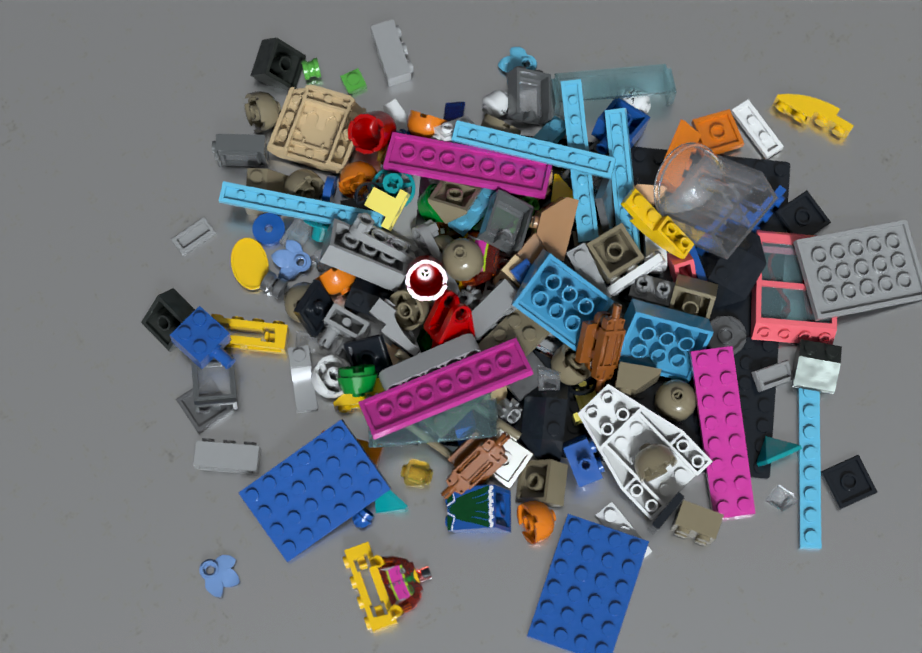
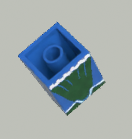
[445,485,511,533]

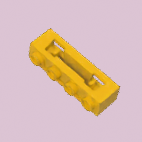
[211,314,289,354]
[342,542,398,633]

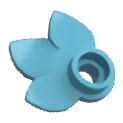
[498,47,537,84]

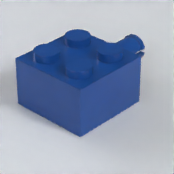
[591,96,650,155]
[170,306,236,370]
[563,434,605,488]

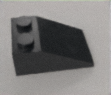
[344,277,399,326]

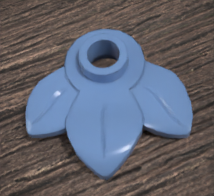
[271,240,312,280]
[199,555,240,598]

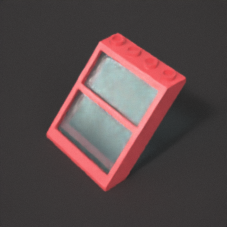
[751,230,837,345]

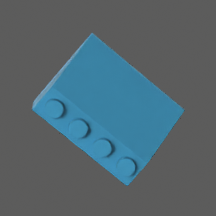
[511,249,614,351]
[618,299,714,383]

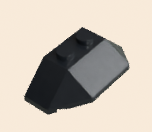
[707,226,767,308]
[520,379,568,462]

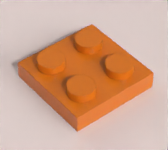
[691,109,744,157]

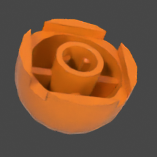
[407,110,449,139]
[339,161,379,198]
[315,267,356,296]
[517,500,556,544]

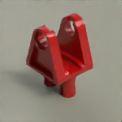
[424,289,476,349]

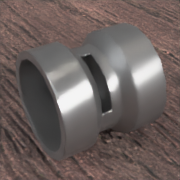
[260,271,288,299]

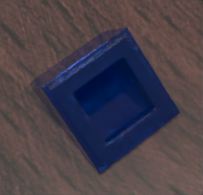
[443,101,465,121]

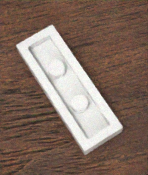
[731,100,784,160]
[607,253,666,296]
[595,502,652,558]

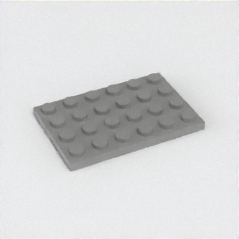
[793,219,922,321]

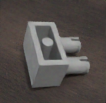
[627,275,675,308]
[317,303,371,360]

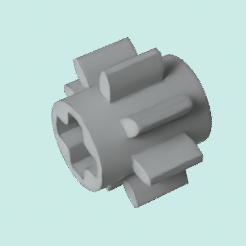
[458,285,483,309]
[495,398,522,424]

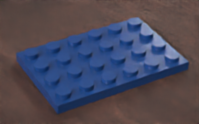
[238,419,391,562]
[527,514,649,653]

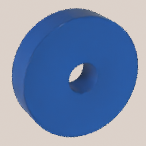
[322,175,337,203]
[252,213,286,246]

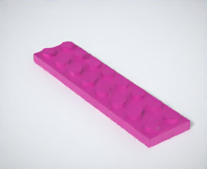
[383,132,553,199]
[358,338,533,440]
[690,346,756,518]

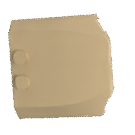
[267,85,366,174]

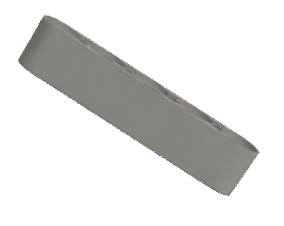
[379,334,482,391]

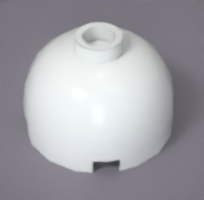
[311,355,351,399]

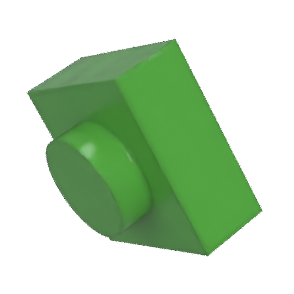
[340,68,367,95]

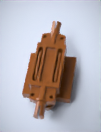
[575,303,626,392]
[441,429,511,499]

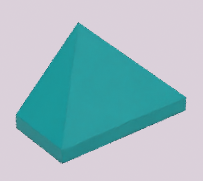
[757,436,802,467]
[375,490,408,513]

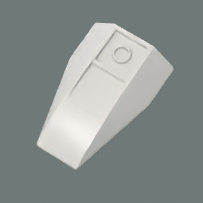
[577,384,713,520]

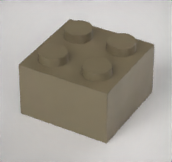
[586,223,644,284]
[668,274,718,319]
[670,500,724,546]

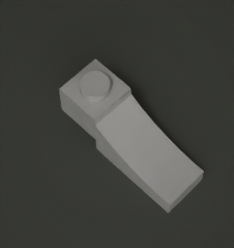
[566,242,612,298]
[369,298,420,356]
[288,345,318,413]

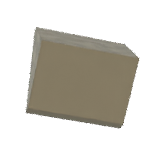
[428,180,482,224]

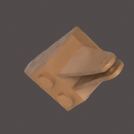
[493,197,579,285]

